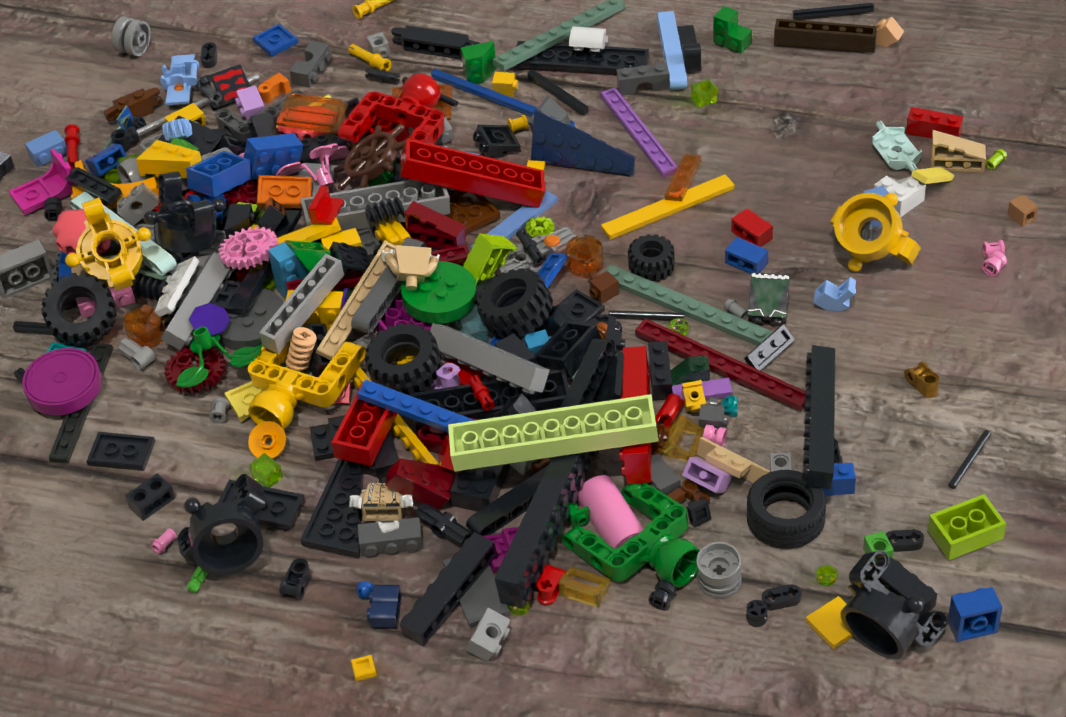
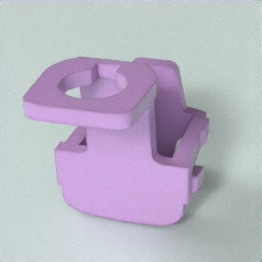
[427,363,461,390]

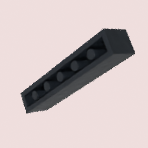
[400,532,497,647]

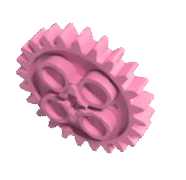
[218,226,278,270]

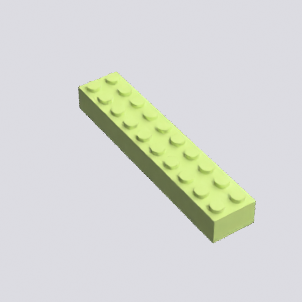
[448,394,658,472]

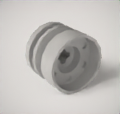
[696,542,742,599]

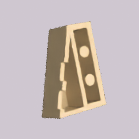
[930,130,986,172]

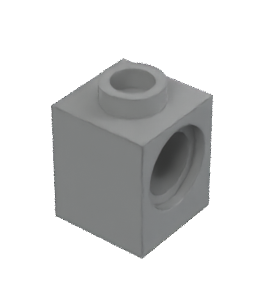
[367,32,390,58]
[770,453,791,472]

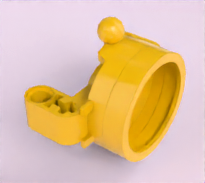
[830,193,921,272]
[65,197,151,292]

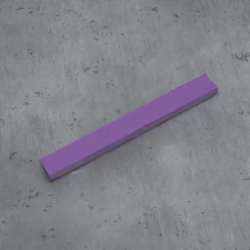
[600,87,678,178]

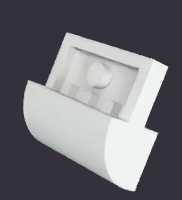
[569,26,608,52]

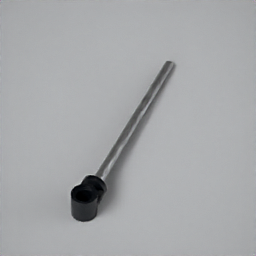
[111,74,260,152]

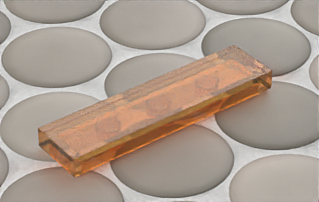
[664,154,701,201]

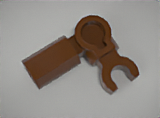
[667,479,710,504]

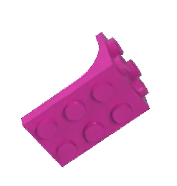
[9,149,73,215]

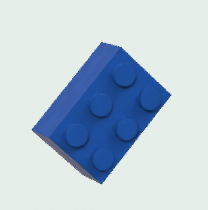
[244,133,303,179]
[186,151,251,197]

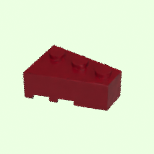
[404,201,466,249]
[385,458,454,510]

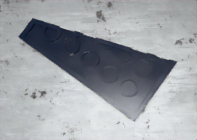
[531,109,636,175]

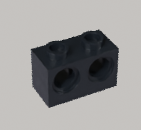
[125,473,175,521]

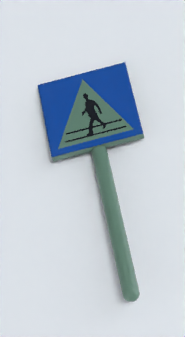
[104,105,133,149]

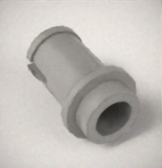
[724,299,748,319]

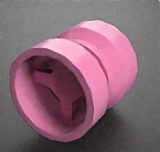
[981,251,1007,277]
[703,424,727,447]

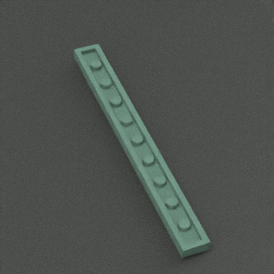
[493,0,625,71]
[604,264,773,346]

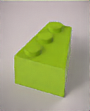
[463,233,518,286]

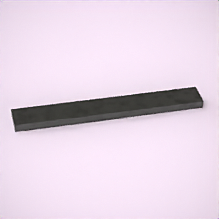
[48,343,113,464]

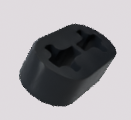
[200,42,218,68]
[886,529,924,552]
[762,584,801,611]

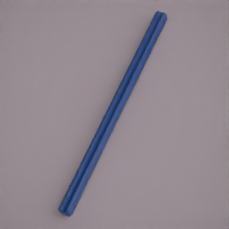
[431,69,575,127]

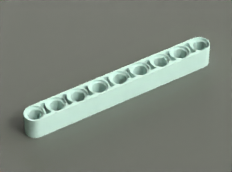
[70,191,177,276]

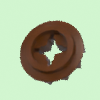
[651,425,669,455]

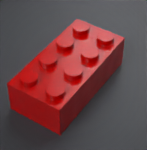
[331,384,398,466]

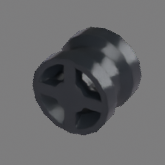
[746,600,768,627]

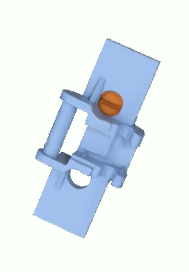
[160,54,199,106]

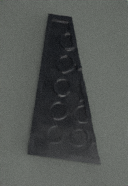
[300,459,363,558]

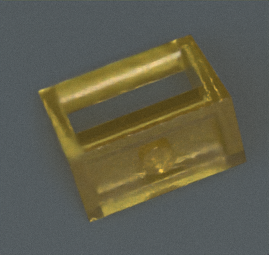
[660,414,704,462]
[559,567,611,608]

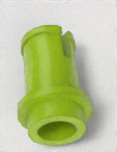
[985,149,1007,170]

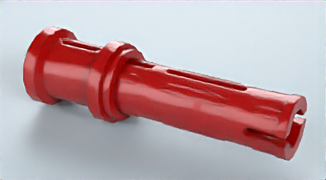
[64,124,80,170]

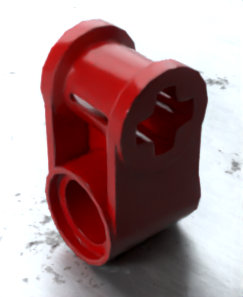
[537,565,568,605]

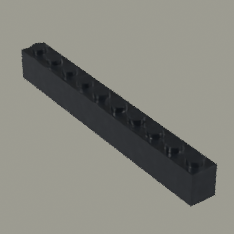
[802,345,835,489]

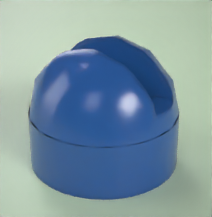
[356,581,374,599]

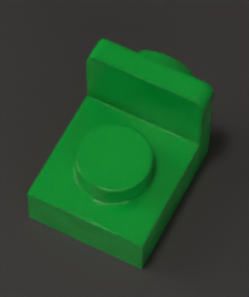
[567,503,590,528]

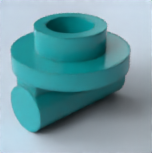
[721,395,738,417]

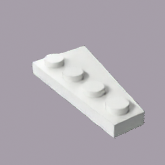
[155,256,200,317]

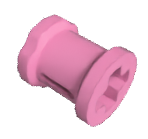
[982,240,1005,258]

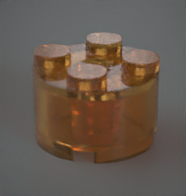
[566,235,603,279]
[124,304,165,348]

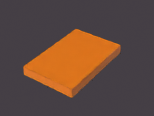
[257,175,312,208]

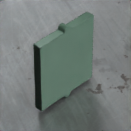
[138,269,172,280]

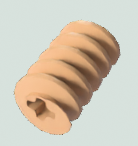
[285,327,316,370]

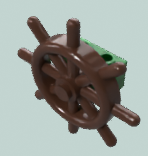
[334,124,406,190]

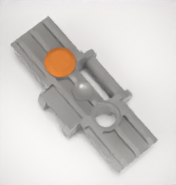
[498,226,581,273]

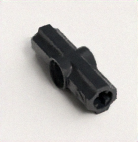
[415,503,473,548]

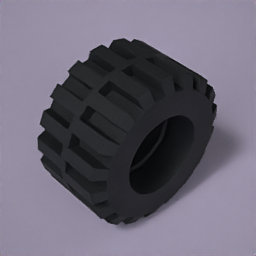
[628,234,675,282]

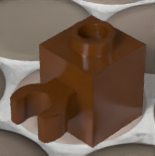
[587,269,619,304]

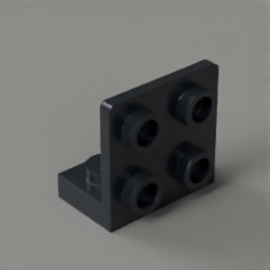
[329,242,371,283]

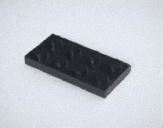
[218,479,305,530]

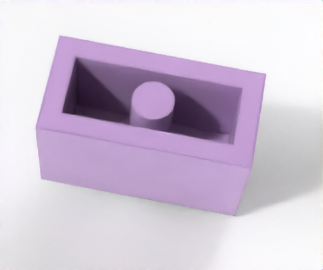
[235,86,265,120]
[682,457,733,493]

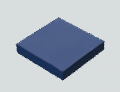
[253,24,298,57]

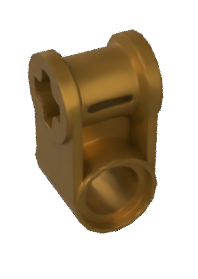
[904,361,939,398]

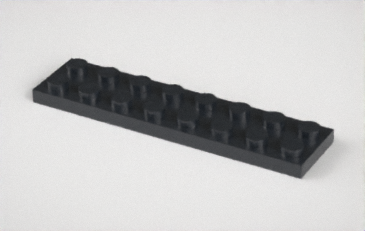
[513,41,649,74]

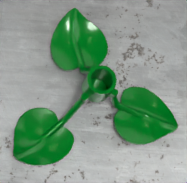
[176,327,261,387]

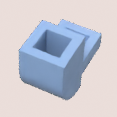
[813,277,856,311]

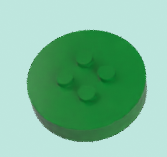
[401,261,477,324]

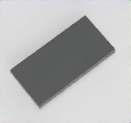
[443,558,510,628]

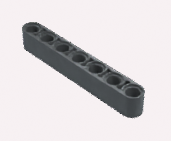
[351,238,426,333]

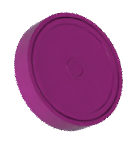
[22,348,102,415]

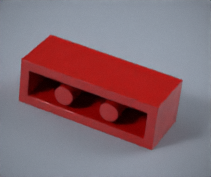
[906,107,963,139]

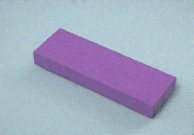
[672,378,733,400]

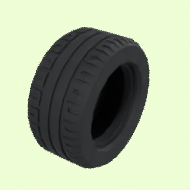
[747,470,826,549]

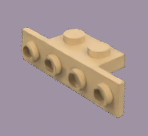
[696,437,771,483]

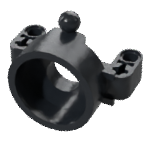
[144,171,226,253]
[177,474,266,575]
[840,550,947,659]

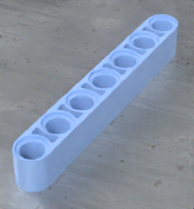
[657,11,687,90]

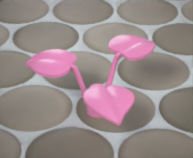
[276,143,349,187]

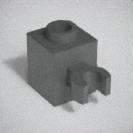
[699,397,728,433]

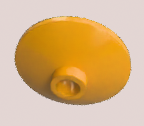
[248,421,286,460]

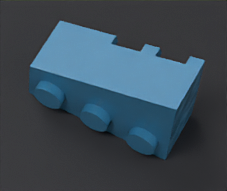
[268,242,309,300]

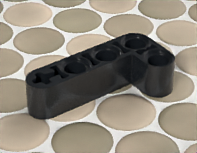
[677,25,701,73]

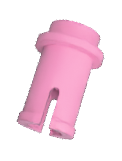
[151,528,177,554]

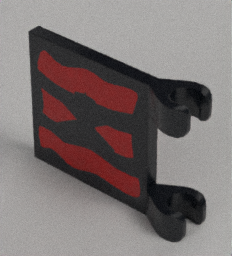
[199,64,251,110]

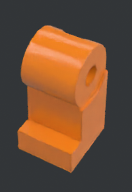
[258,73,291,103]

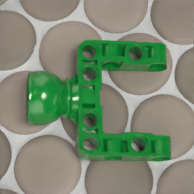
[562,483,700,587]

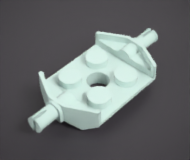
[872,121,922,173]

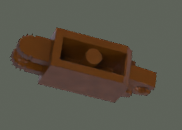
[104,88,162,122]

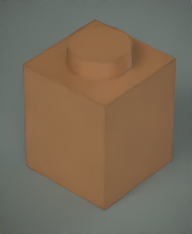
[1007,194,1038,227]

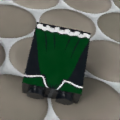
[748,272,789,326]

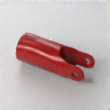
[655,394,684,429]

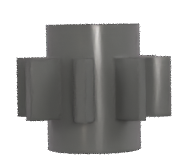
[861,224,877,241]

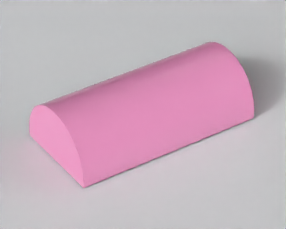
[577,475,644,549]

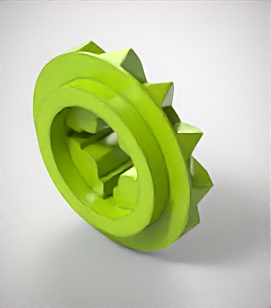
[526,216,554,238]

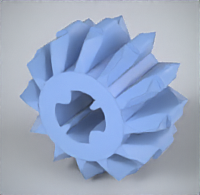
[162,118,192,141]

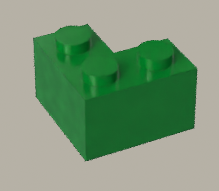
[713,6,752,54]

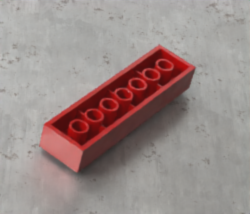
[400,138,545,208]
[619,346,652,484]

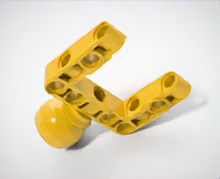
[248,339,366,430]

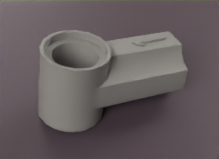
[118,338,156,370]

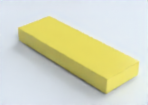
[911,167,954,184]

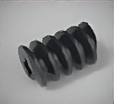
[365,197,405,227]
[132,273,168,301]

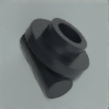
[131,116,146,130]

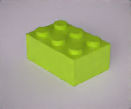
[927,494,1006,560]

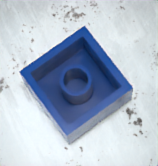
[947,587,1002,642]

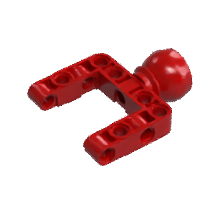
[338,73,445,156]

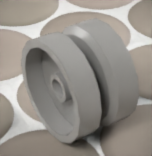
[111,16,151,57]

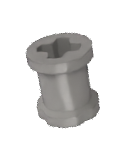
[209,397,229,423]

